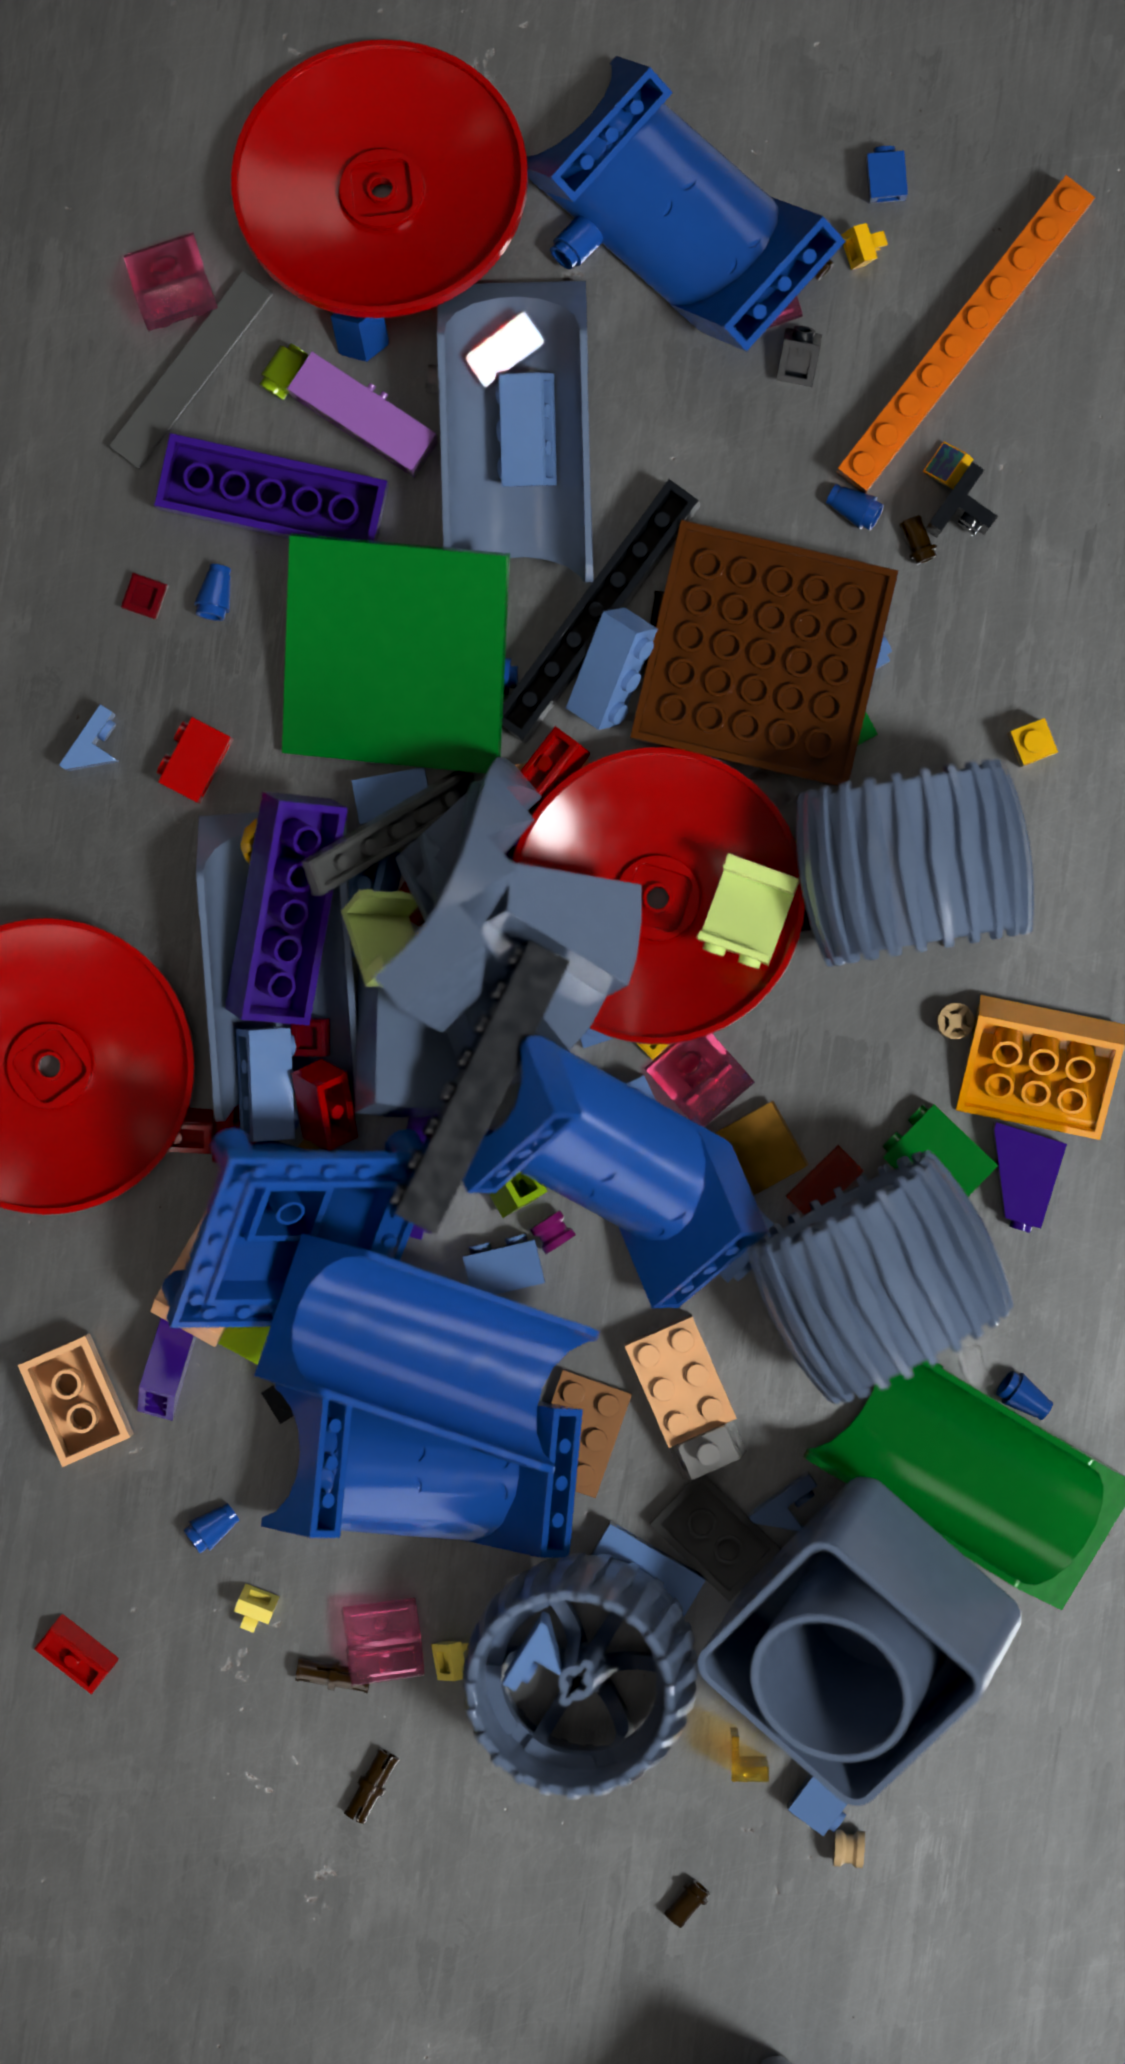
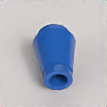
[826,484,884,530]
[194,564,231,621]
[996,1371,1053,1420]
[183,1503,240,1554]

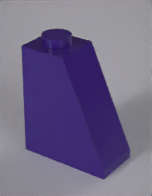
[992,1122,1067,1233]
[137,1318,196,1421]

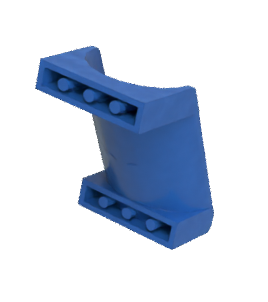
[526,56,845,352]
[462,1036,768,1308]
[254,1234,600,1475]
[261,1383,583,1558]

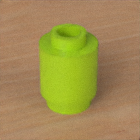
[259,343,309,401]

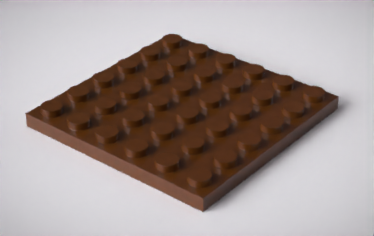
[630,520,899,787]

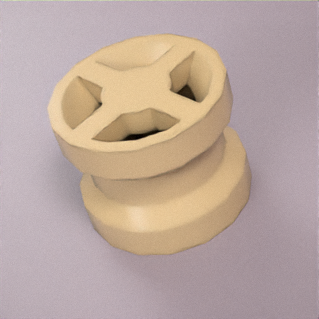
[936,1003,974,1039]
[833,1829,865,1868]

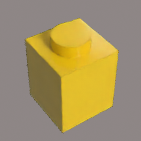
[1007,718,1058,768]

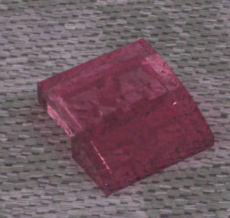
[341,1598,425,1686]

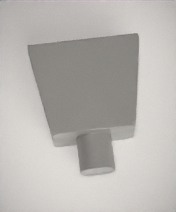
[669,1421,747,1480]

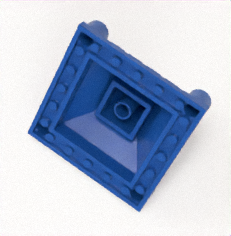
[162,1128,423,1328]

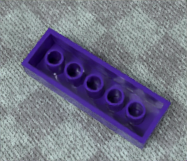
[154,433,389,541]
[225,791,348,1026]

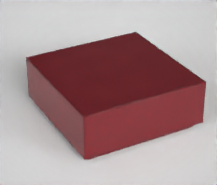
[121,573,168,620]
[290,1018,330,1057]

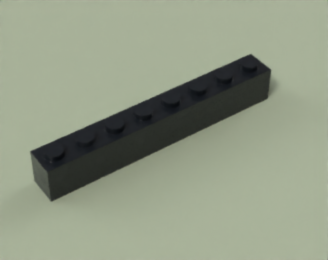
[502,479,700,744]
[389,940,570,1234]

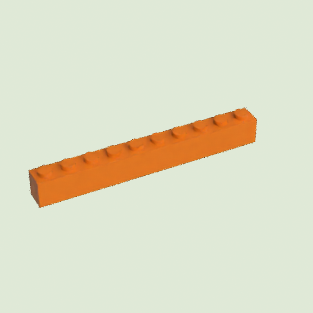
[836,175,1095,493]

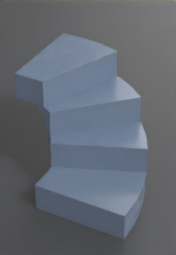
[373,758,542,1033]
[355,862,642,1117]

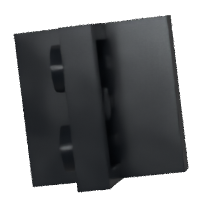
[926,462,998,538]

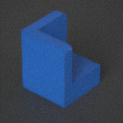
[330,313,389,362]

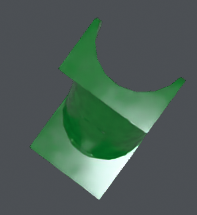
[803,1360,1125,1610]

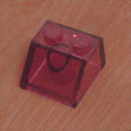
[124,232,218,331]
[644,1034,755,1127]

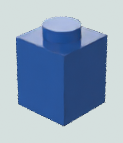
[866,146,908,204]

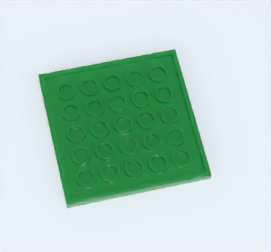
[282,533,510,774]

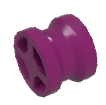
[530,1210,576,1254]

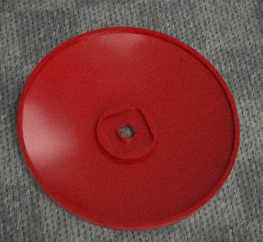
[231,39,528,318]
[512,747,805,1045]
[0,918,195,1215]

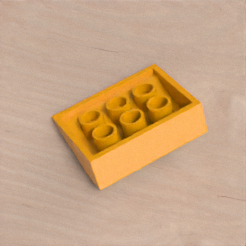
[956,995,1125,1140]

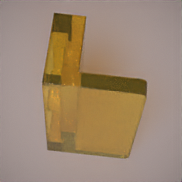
[730,1727,769,1782]

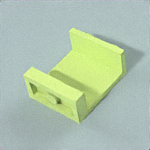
[697,854,799,969]
[341,889,418,987]

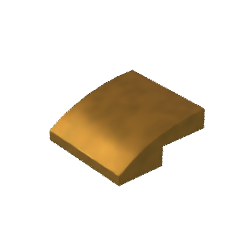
[715,1101,809,1196]

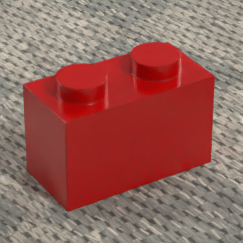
[156,717,234,804]
[291,1059,358,1152]

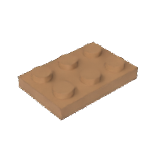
[551,1369,632,1499]

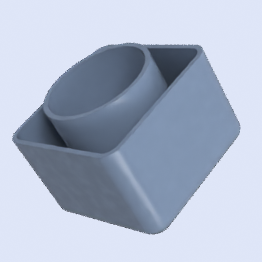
[698,1477,1021,1806]

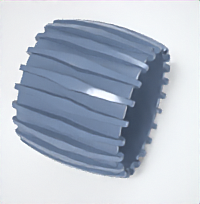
[796,759,1034,967]
[748,1150,1014,1404]
[463,1553,698,1799]

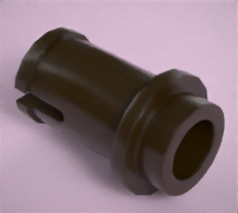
[899,515,937,565]
[664,1880,710,1928]

